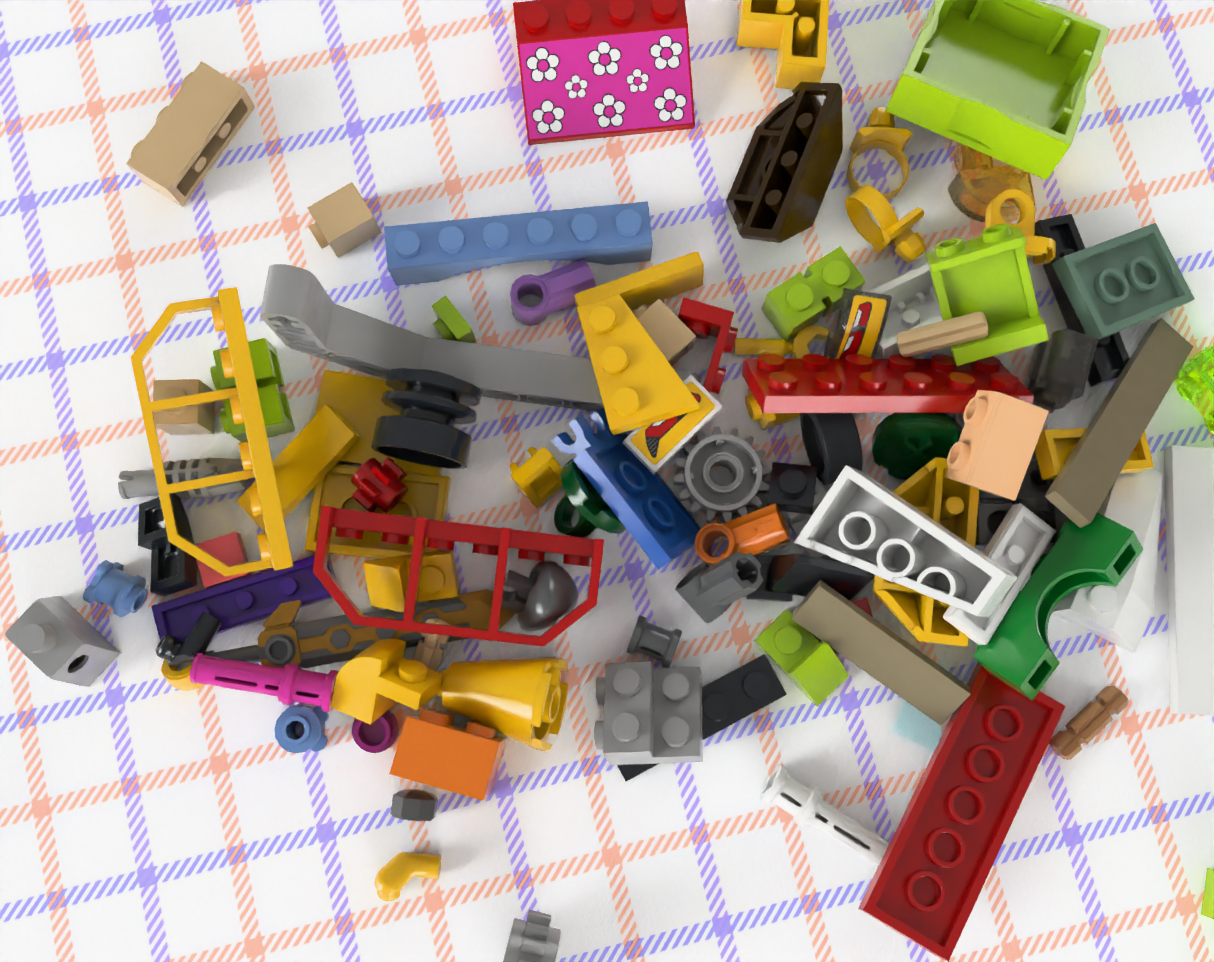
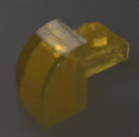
[947,143,1036,223]

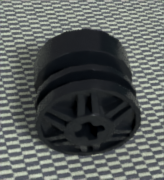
[371,368,482,469]

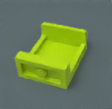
[925,224,1049,366]

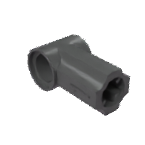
[675,551,764,623]

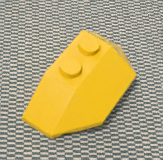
[872,457,979,647]

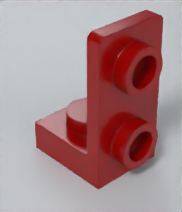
[678,297,739,394]

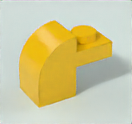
[331,639,444,725]

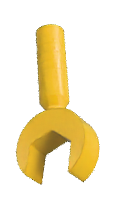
[733,325,834,358]

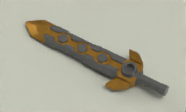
[204,589,516,668]

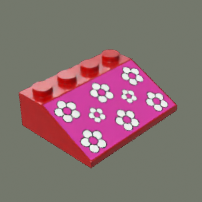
[513,0,695,145]

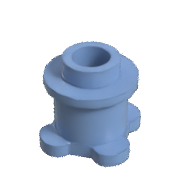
[82,560,148,617]
[274,705,329,753]

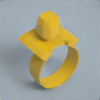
[846,107,913,201]
[845,185,927,263]

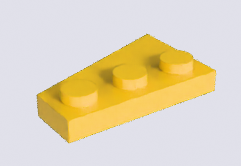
[577,294,700,435]

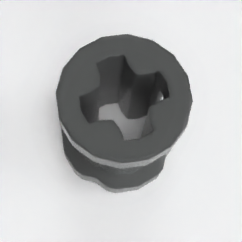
[626,615,683,668]

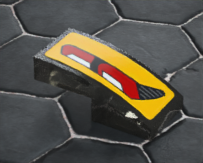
[824,288,892,359]

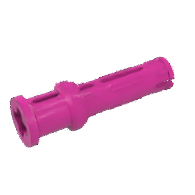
[190,653,339,712]

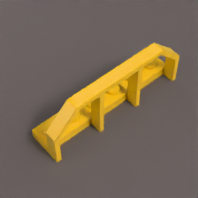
[130,287,293,577]

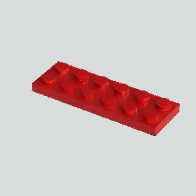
[742,354,1034,413]
[858,662,1065,962]

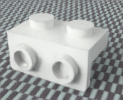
[860,264,943,359]

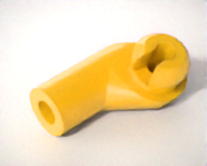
[374,852,442,902]

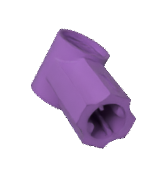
[510,259,596,326]

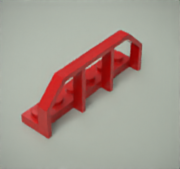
[313,505,604,647]

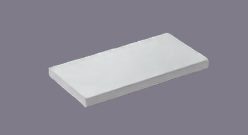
[1164,445,1214,716]

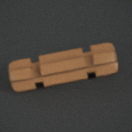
[1049,686,1129,760]

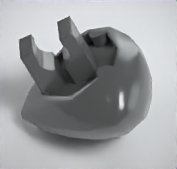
[502,560,579,631]

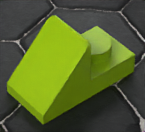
[753,609,849,707]

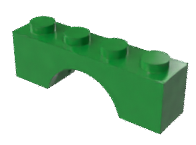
[973,512,1143,701]

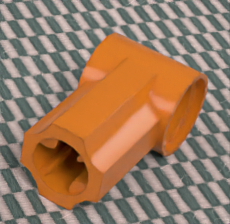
[694,503,791,565]

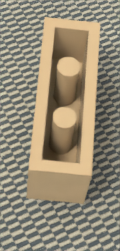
[126,61,256,207]

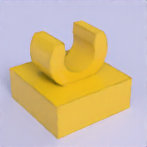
[509,446,562,508]

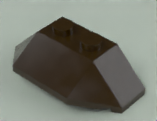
[726,82,843,243]

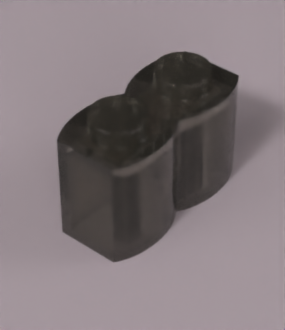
[1023,329,1099,414]

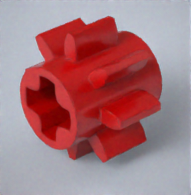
[351,457,408,513]

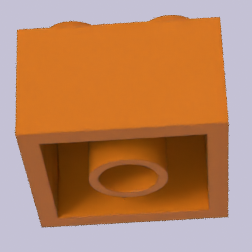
[389,708,507,801]

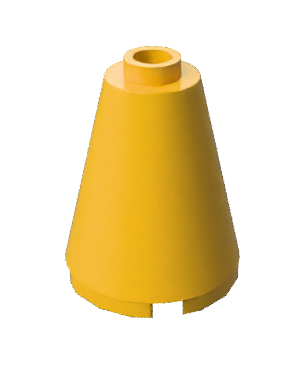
[437,657,569,752]

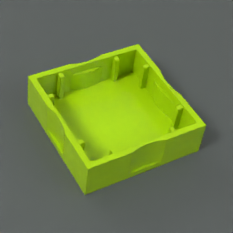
[885,0,1111,180]

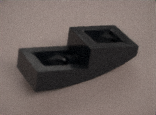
[138,493,198,597]

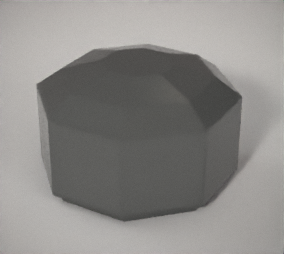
[390,789,438,821]

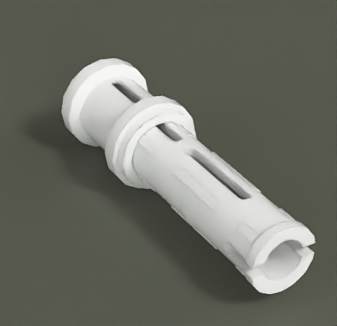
[759,764,890,867]

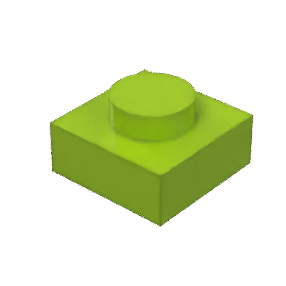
[431,295,476,343]

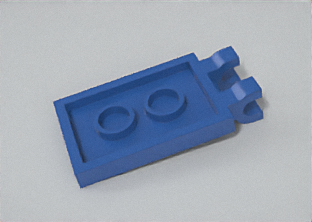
[551,408,701,570]

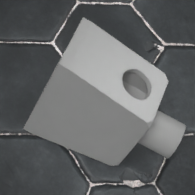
[5,596,121,687]

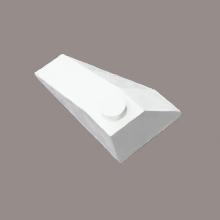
[1052,468,1164,653]

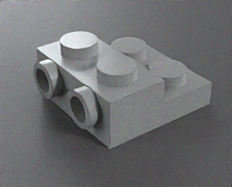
[594,661,703,765]

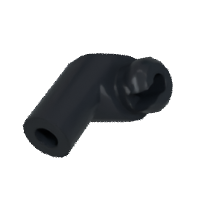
[155,611,223,666]

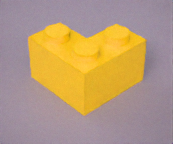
[736,0,830,89]

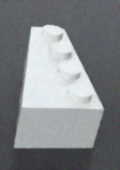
[794,465,1018,617]

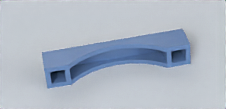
[384,201,653,286]

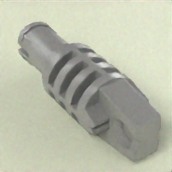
[118,457,247,500]

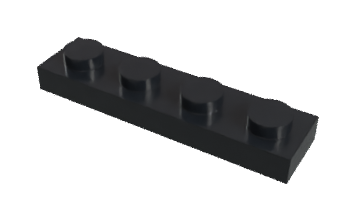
[1034,214,1130,387]
[617,654,787,782]

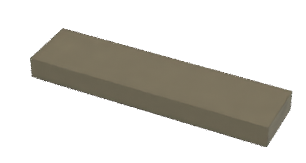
[792,580,971,726]

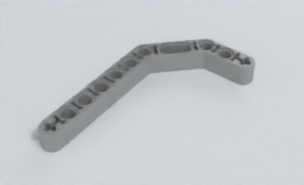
[260,264,701,412]

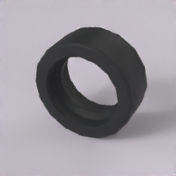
[800,413,863,485]

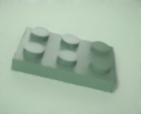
[1052,223,1195,343]

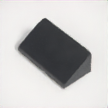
[769,554,874,601]

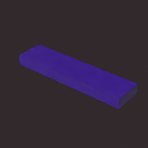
[151,555,337,640]

